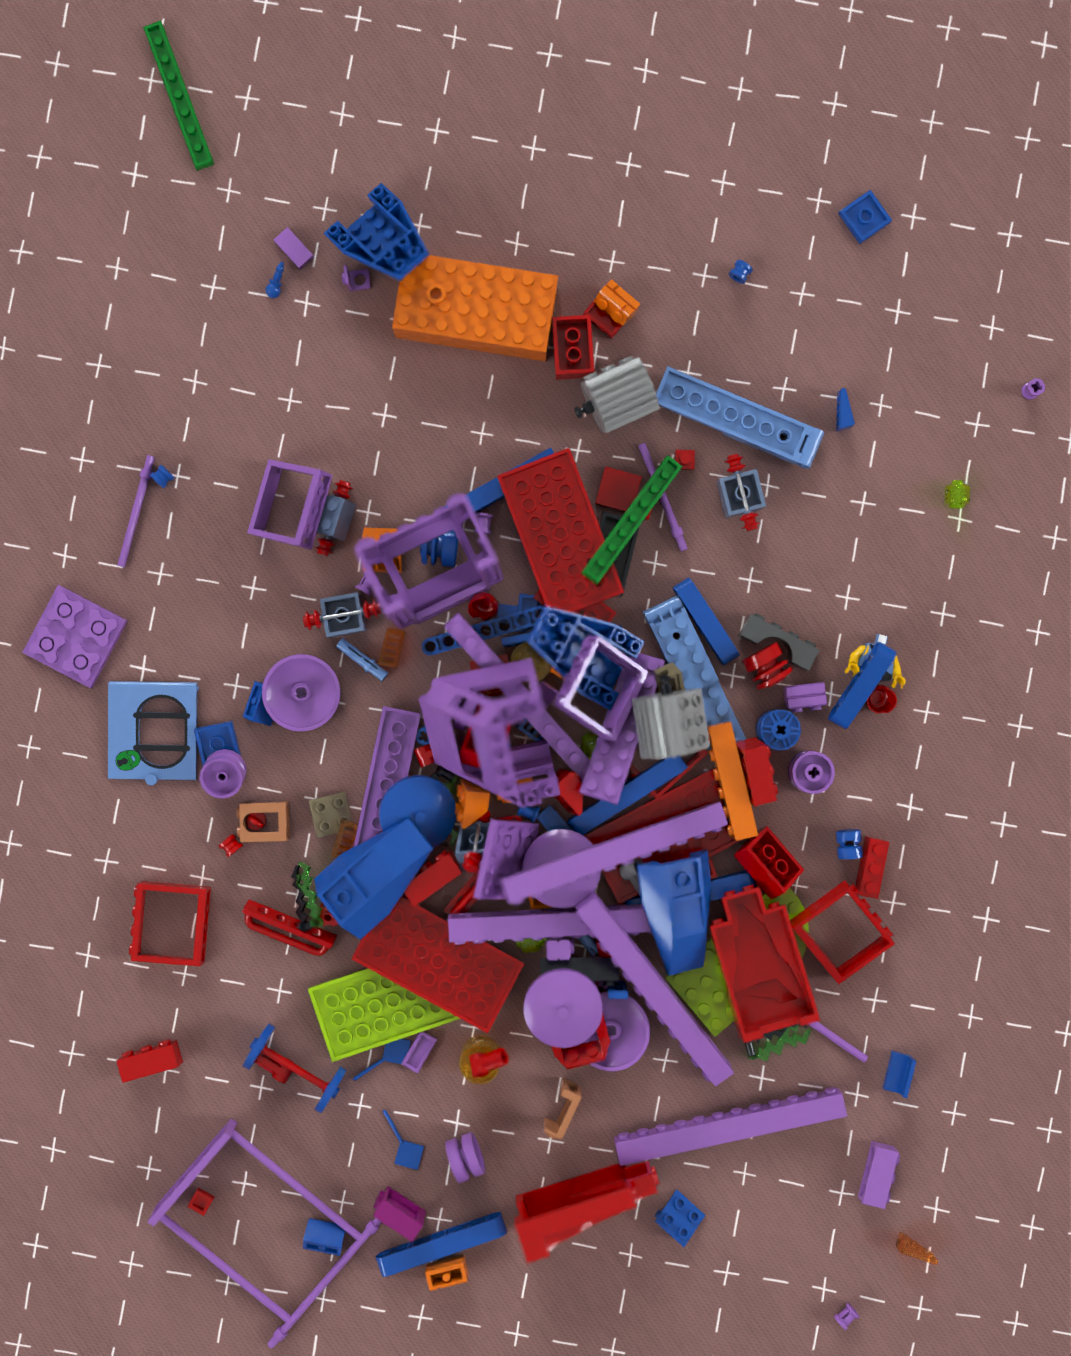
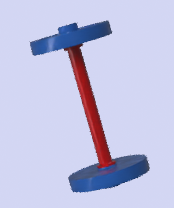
[242,1023,347,1114]

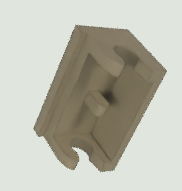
[654,662,684,693]

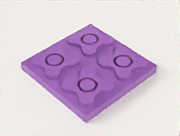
[22,585,128,688]
[474,819,539,899]

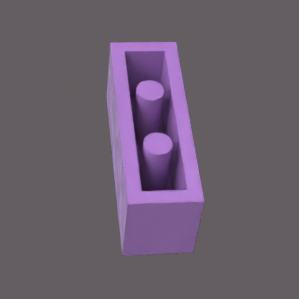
[858,1141,900,1209]

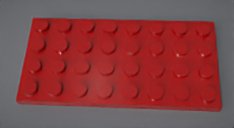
[497,448,624,613]
[583,767,744,904]
[351,896,525,1034]

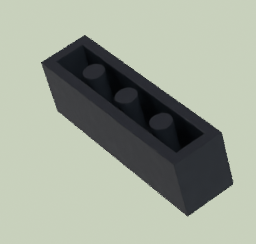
[540,957,619,989]

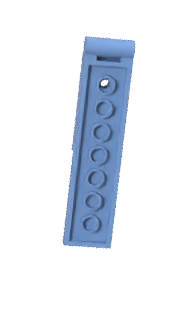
[656,366,824,469]
[643,595,746,750]

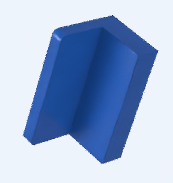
[242,681,273,726]
[882,1051,916,1098]
[303,1218,345,1256]

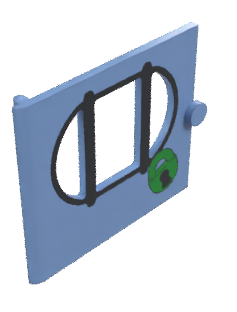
[108,681,199,785]

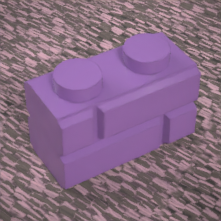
[783,682,827,713]
[546,936,574,960]

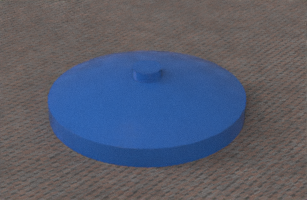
[379,775,456,848]

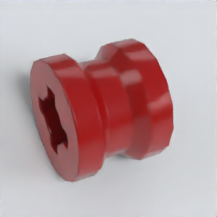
[219,834,243,858]

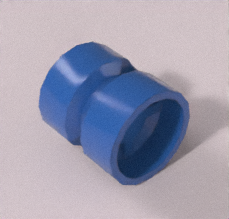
[836,829,863,859]

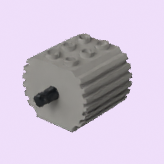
[574,356,660,433]
[632,675,710,759]

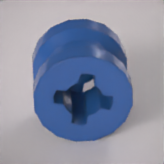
[729,260,753,284]
[150,464,175,489]

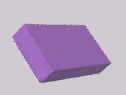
[274,227,314,270]
[401,1031,437,1074]

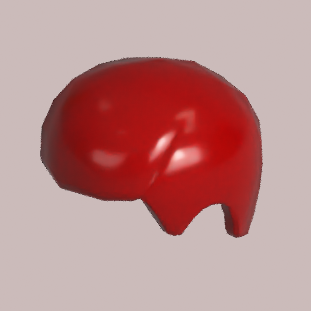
[468,592,498,621]
[865,685,897,714]

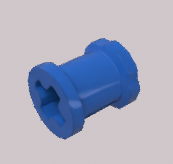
[516,805,540,823]

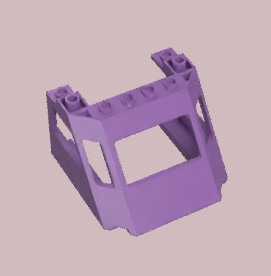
[355,493,504,629]
[419,658,560,807]

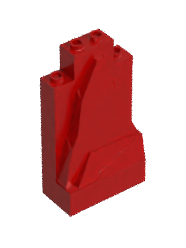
[708,884,820,1043]
[515,1160,660,1263]

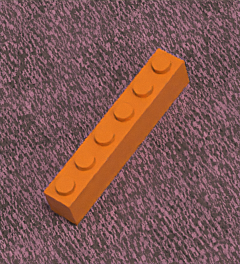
[707,721,758,841]

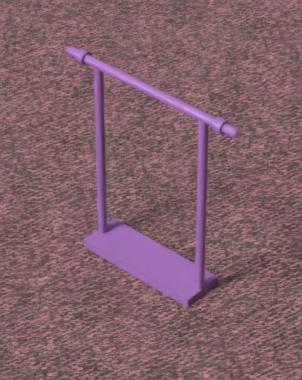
[148,1118,381,1348]

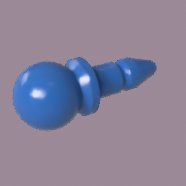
[265,262,284,298]

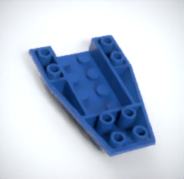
[324,183,430,281]
[527,606,645,711]
[314,818,433,939]
[637,849,712,976]

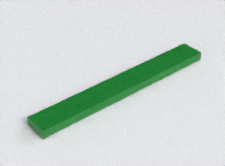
[143,20,215,171]
[581,455,683,585]

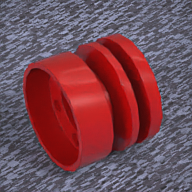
[741,642,793,690]

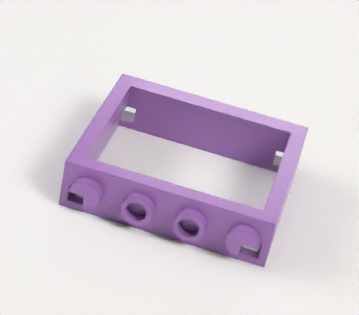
[247,459,333,550]
[553,636,648,741]

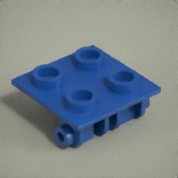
[655,1189,705,1248]

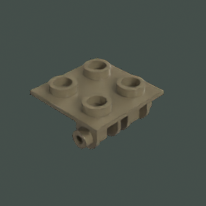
[308,792,354,838]

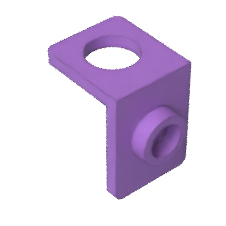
[342,265,371,291]
[539,681,558,709]

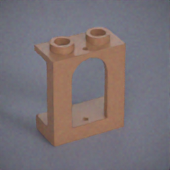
[236,801,290,842]
[544,1078,582,1140]

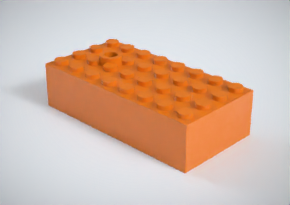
[392,255,558,362]

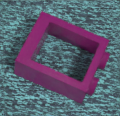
[373,1186,426,1242]

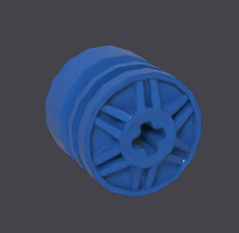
[420,530,458,567]
[755,709,801,750]

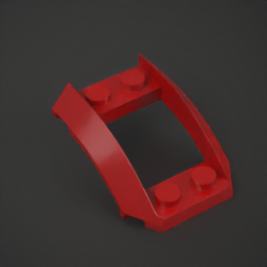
[552,986,611,1070]

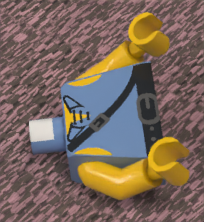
[845,634,906,689]

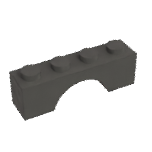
[738,613,820,671]

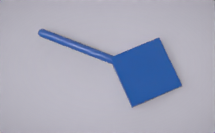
[353,1039,411,1081]
[383,1110,424,1170]

